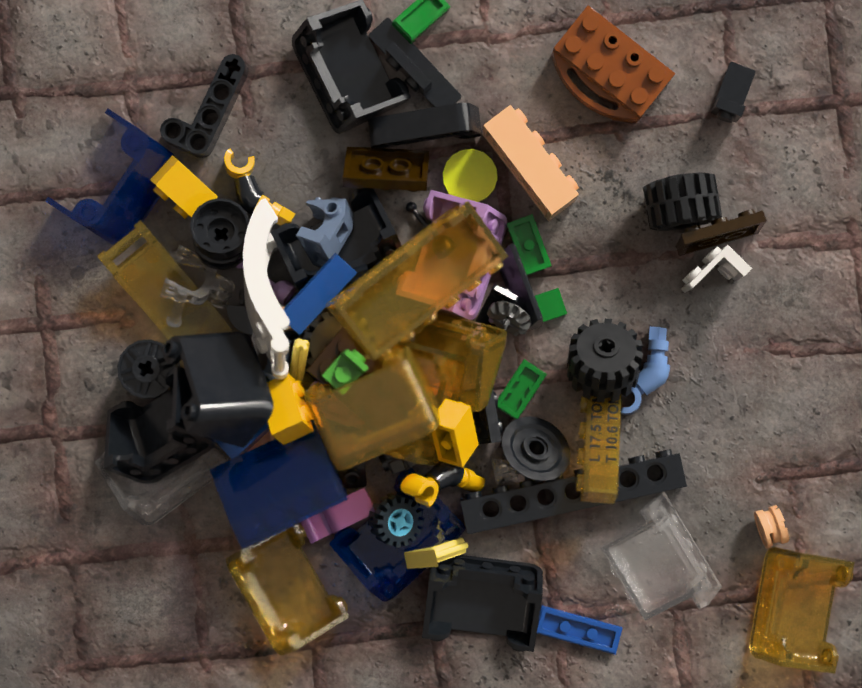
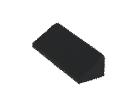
[496,244,543,332]

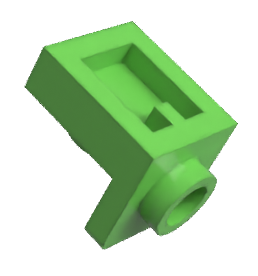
[321,349,369,395]

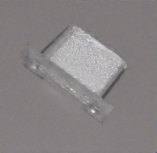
[601,492,722,620]

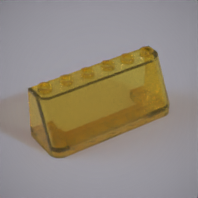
[325,201,508,361]

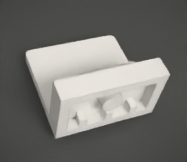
[681,245,752,293]

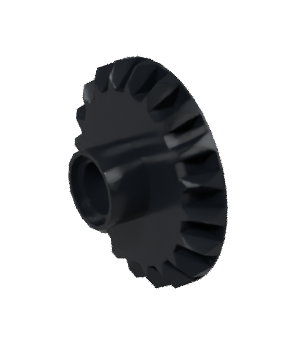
[500,417,570,483]

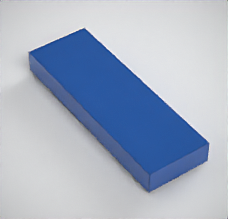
[283,253,357,335]
[537,605,623,655]

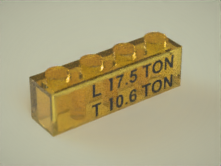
[576,394,621,504]

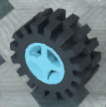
[368,494,424,548]

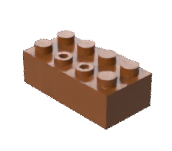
[551,5,676,123]

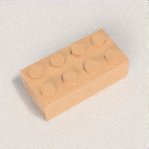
[482,105,579,221]

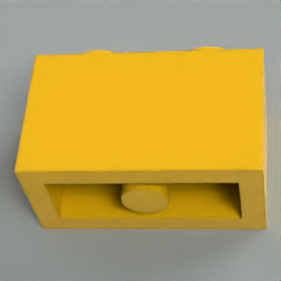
[150,155,218,219]
[267,373,314,445]
[429,399,479,468]

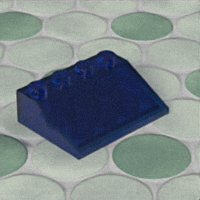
[210,421,350,549]

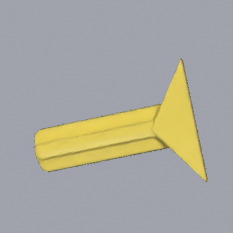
[289,338,315,389]
[404,537,468,569]

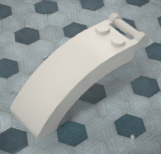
[243,198,289,379]

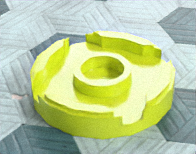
[443,149,497,202]

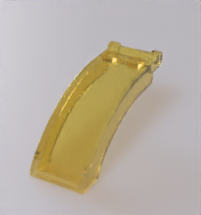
[97,220,234,340]

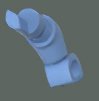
[619,326,670,415]

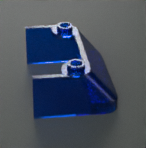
[45,108,177,247]

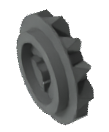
[487,301,531,336]

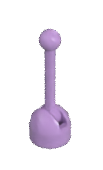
[236,262,296,305]

